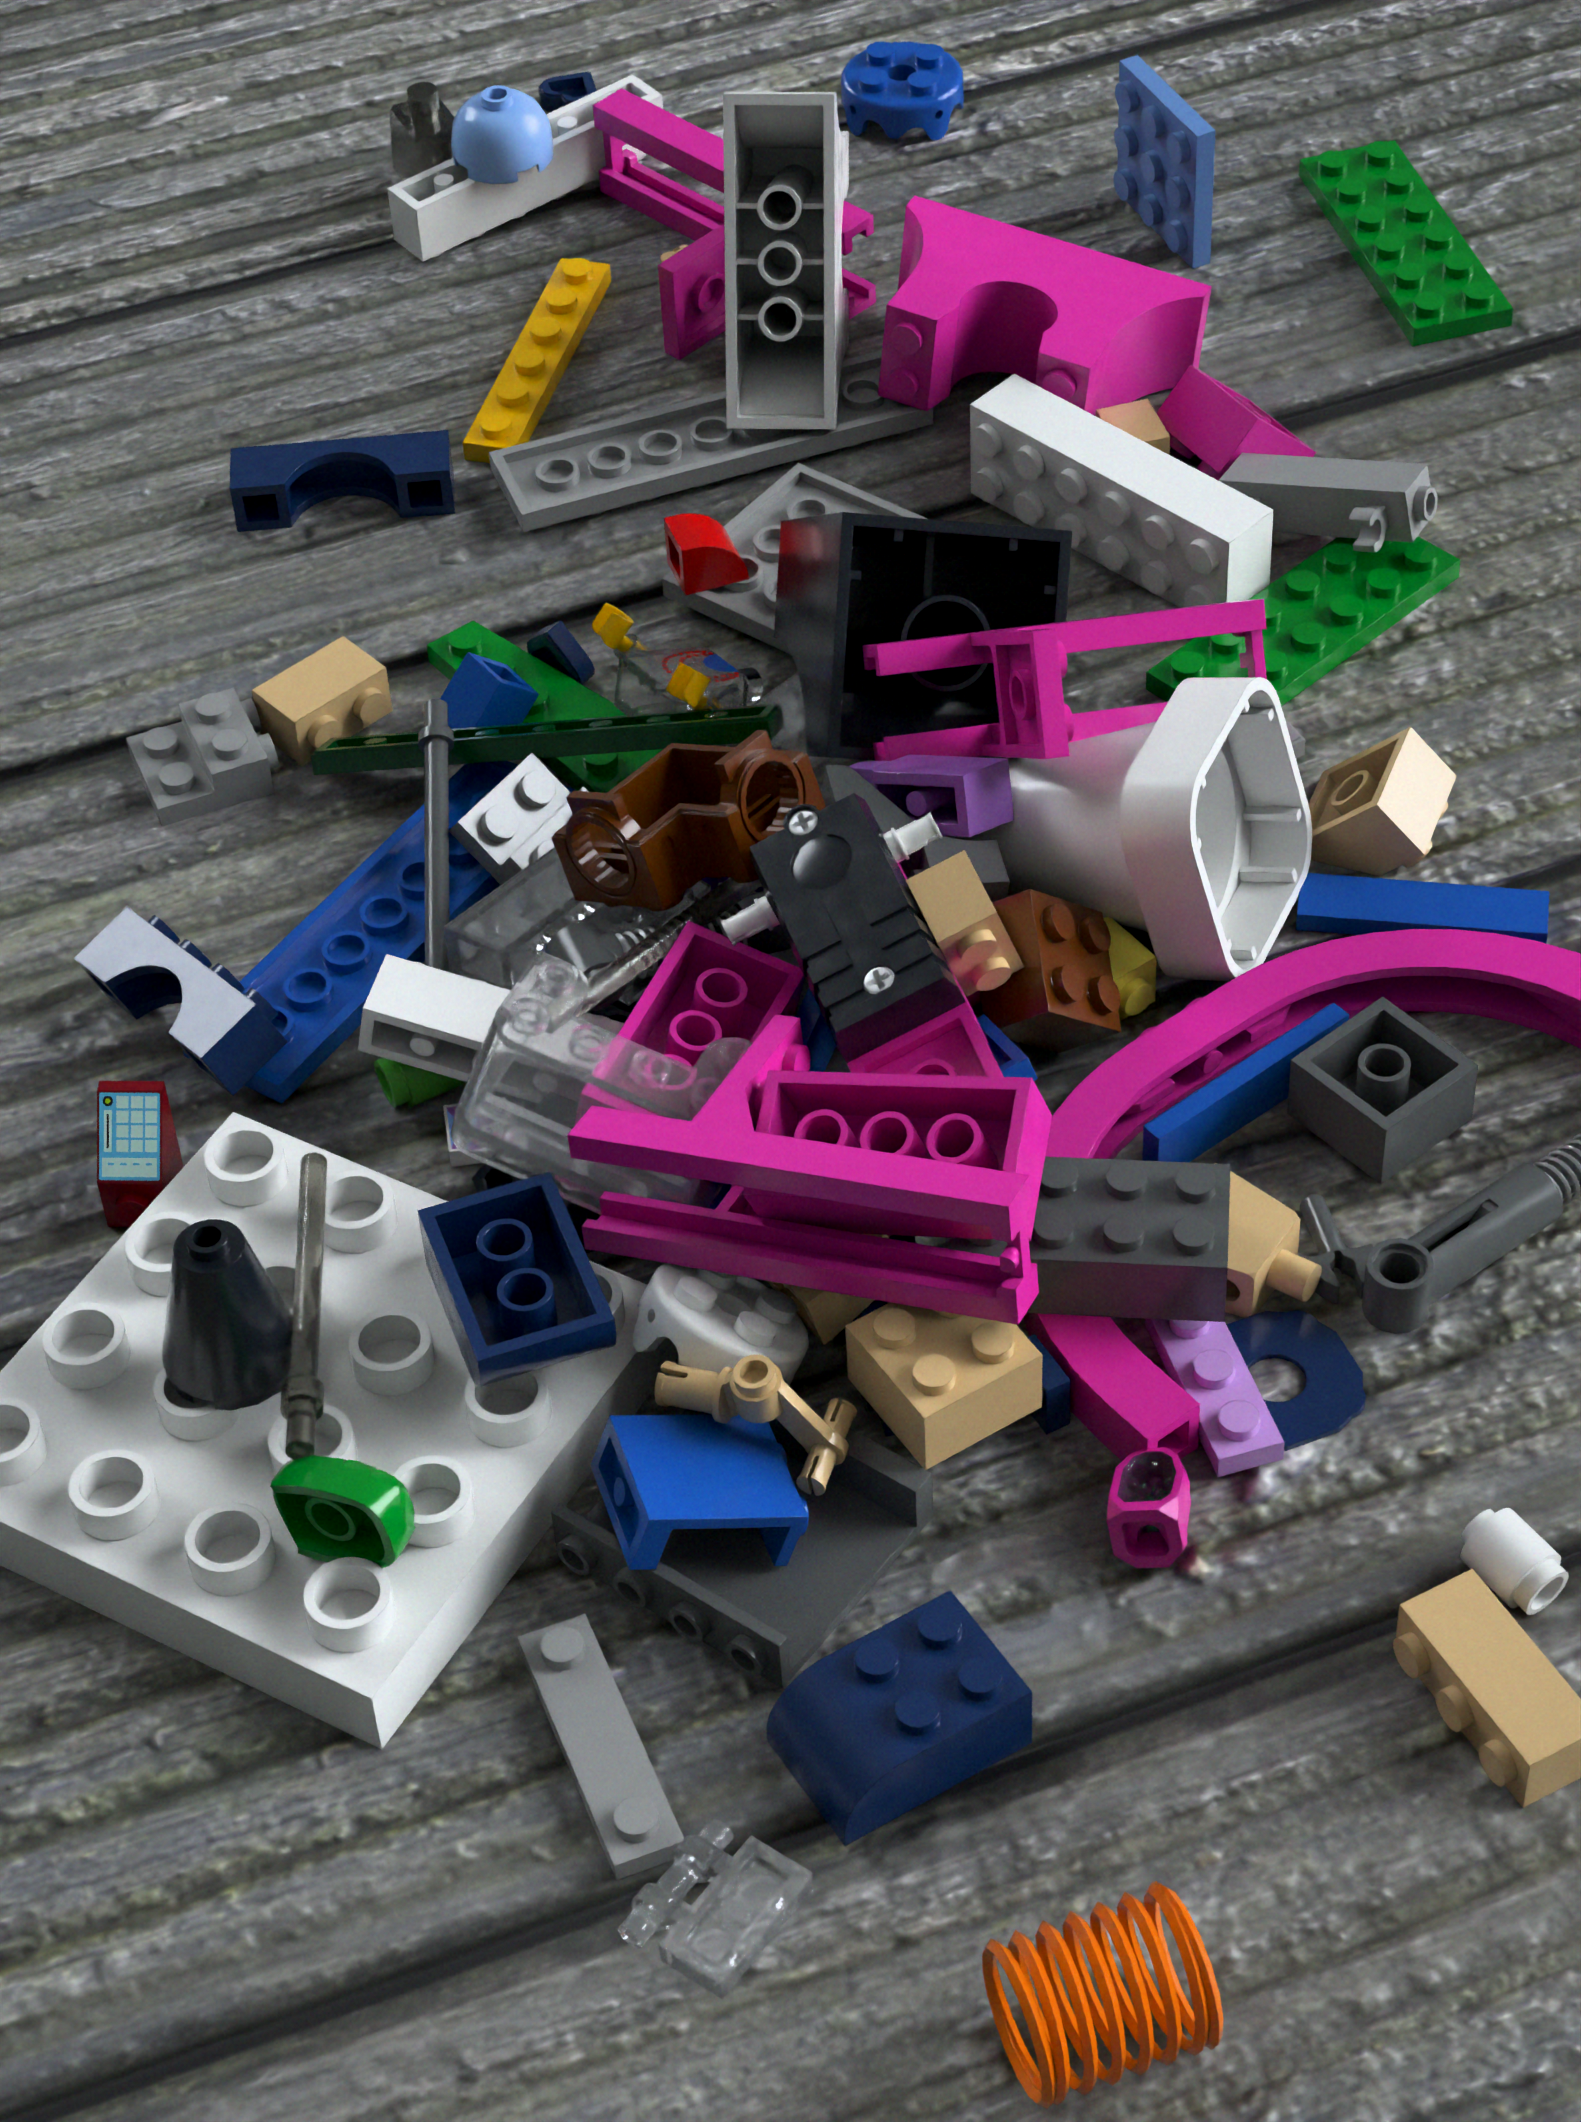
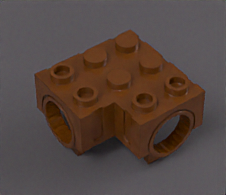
[551,730,826,912]

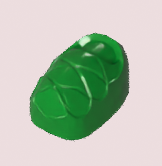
[270,1453,416,1568]

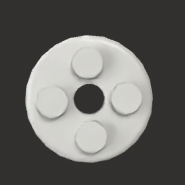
[633,1263,809,1386]

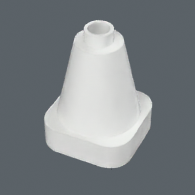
[946,677,1312,981]

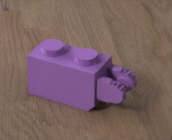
[849,754,1014,837]

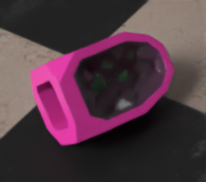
[1107,1447,1191,1568]

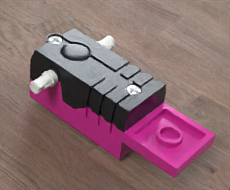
[721,793,1004,1077]

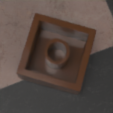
[979,889,1121,1053]

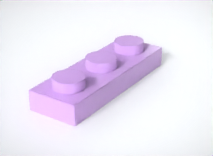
[1145,1318,1284,1477]

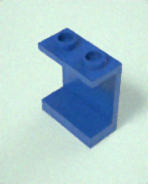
[590,1415,809,1570]

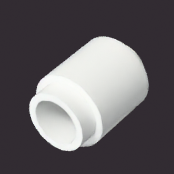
[1460,1508,1569,1615]

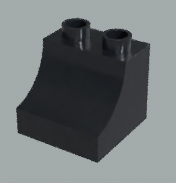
[774,512,1072,761]

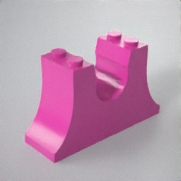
[878,195,1212,416]

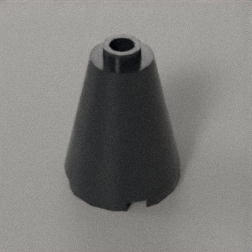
[162,1219,304,1411]

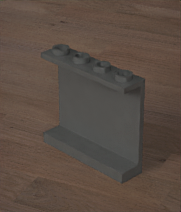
[551,1404,933,1689]

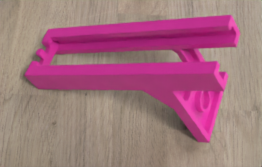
[593,88,876,360]
[862,599,1267,761]
[567,1014,1039,1325]

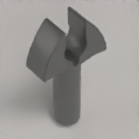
[1300,1195,1373,1304]

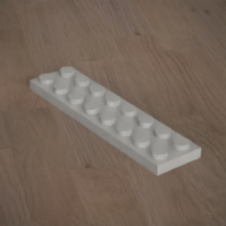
[489,350,933,532]

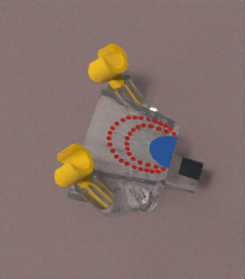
[591,603,763,715]

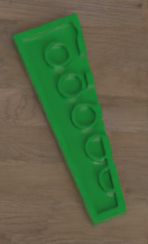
[427,621,663,793]

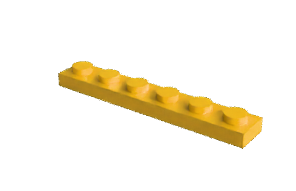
[462,258,611,463]

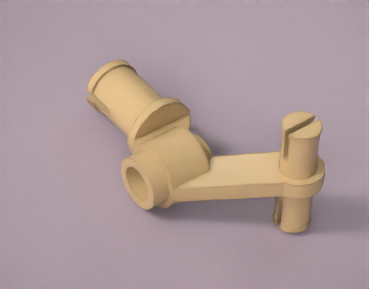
[654,1355,857,1496]

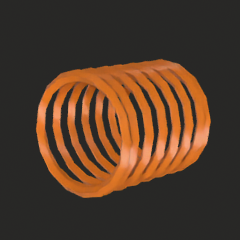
[982,1881,1224,2109]

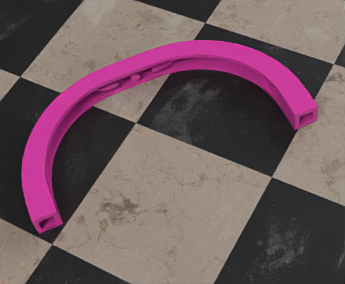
[1023,929,1581,1461]

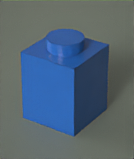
[440,652,539,729]

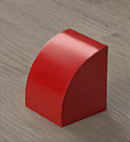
[664,513,749,596]

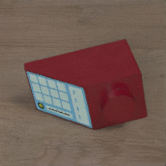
[97,1081,184,1227]

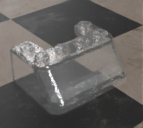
[451,951,753,1215]

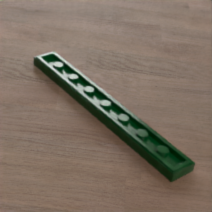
[310,704,784,775]

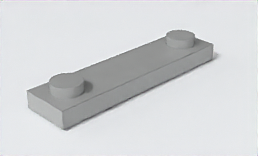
[517,1614,687,1880]

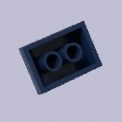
[417,1172,617,1387]
[766,1590,1032,1846]

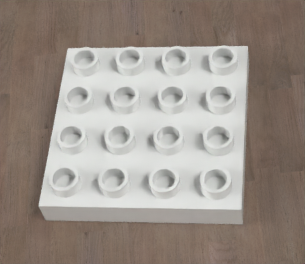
[0,1112,679,1749]

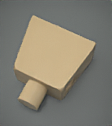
[1214,1163,1322,1318]

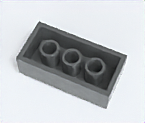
[948,1156,1231,1322]

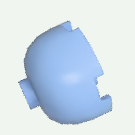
[451,85,553,184]

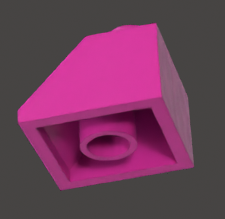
[1157,364,1316,481]

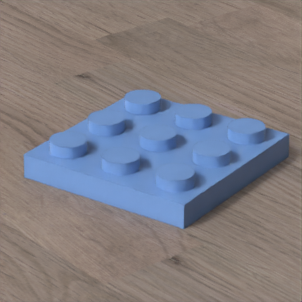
[1113,55,1215,269]

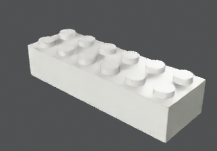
[970,374,1274,608]

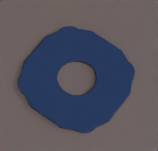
[1226,1310,1366,1451]

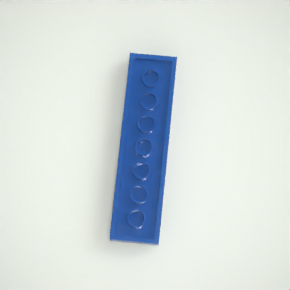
[183,761,576,1103]

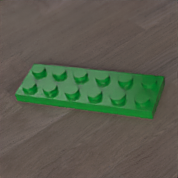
[1299,140,1513,347]
[1146,536,1461,707]

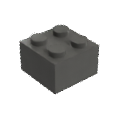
[1287,997,1478,1184]

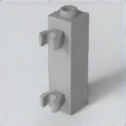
[1219,453,1438,552]

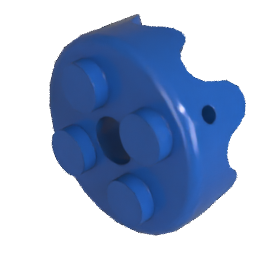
[841,41,964,140]

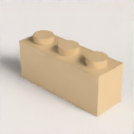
[1393,1568,1581,1808]

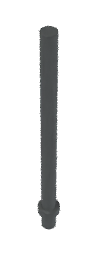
[418,699,454,972]

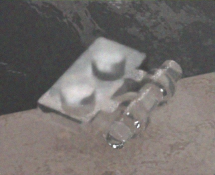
[618,1818,813,1999]

